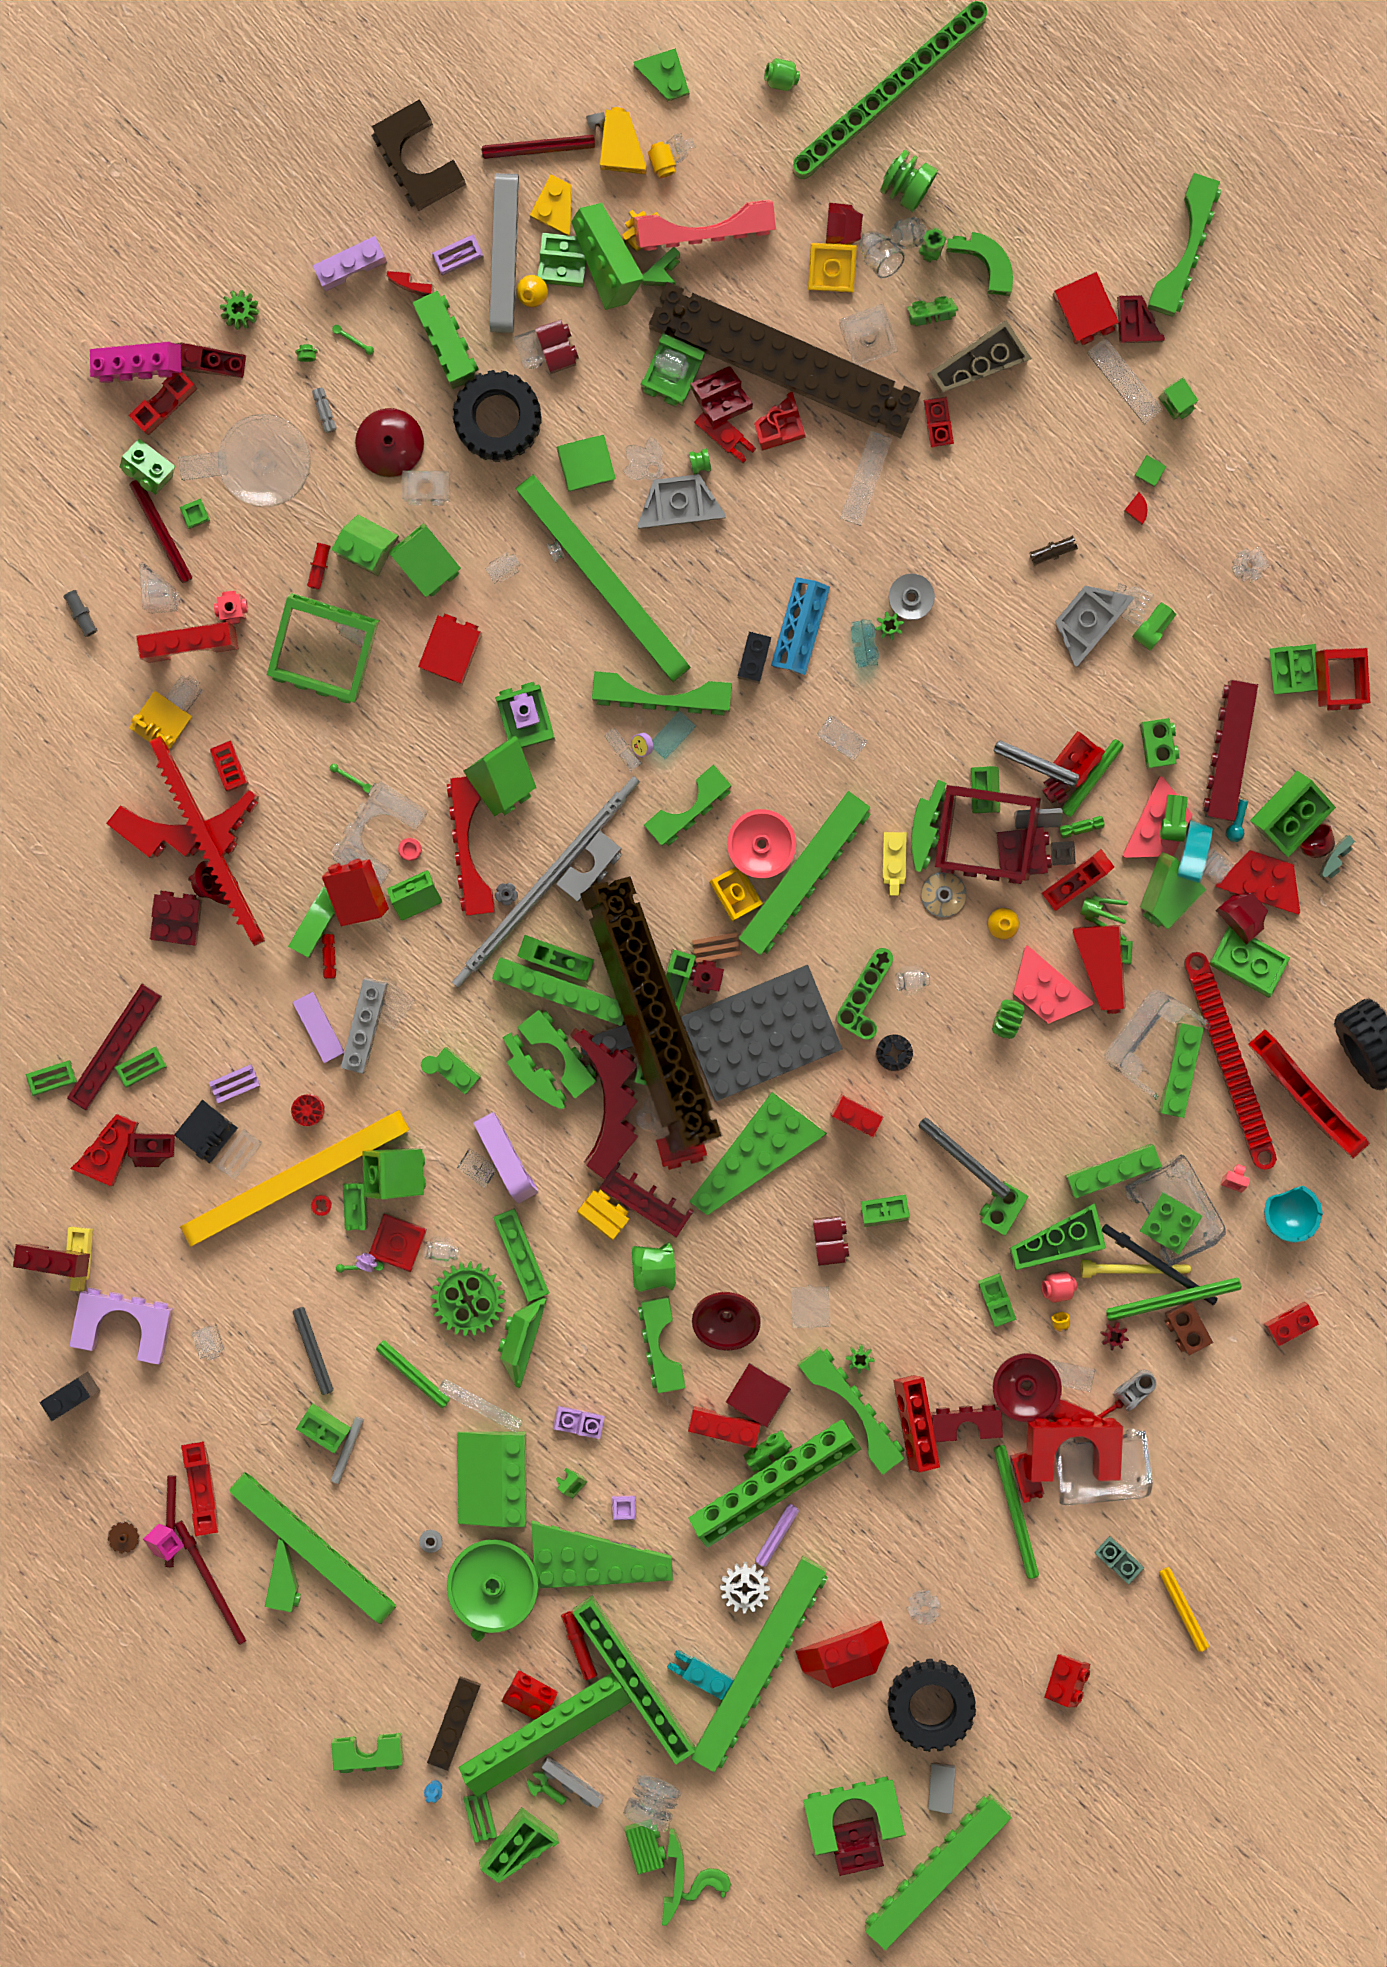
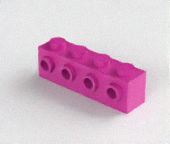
[90,342,181,383]

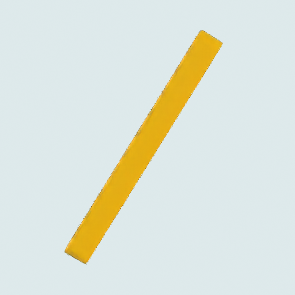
[180,1110,410,1247]

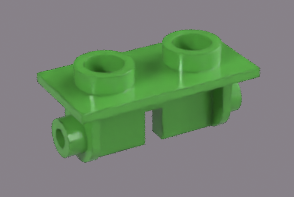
[743,1430,792,1472]

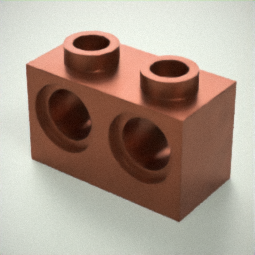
[1164,1302,1213,1356]

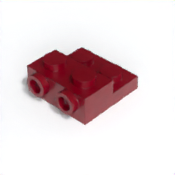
[996,827,1052,878]
[150,890,202,946]

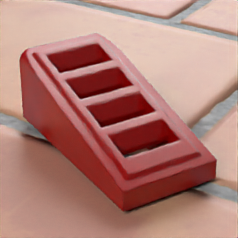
[210,740,249,791]

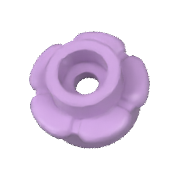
[355,1253,377,1272]

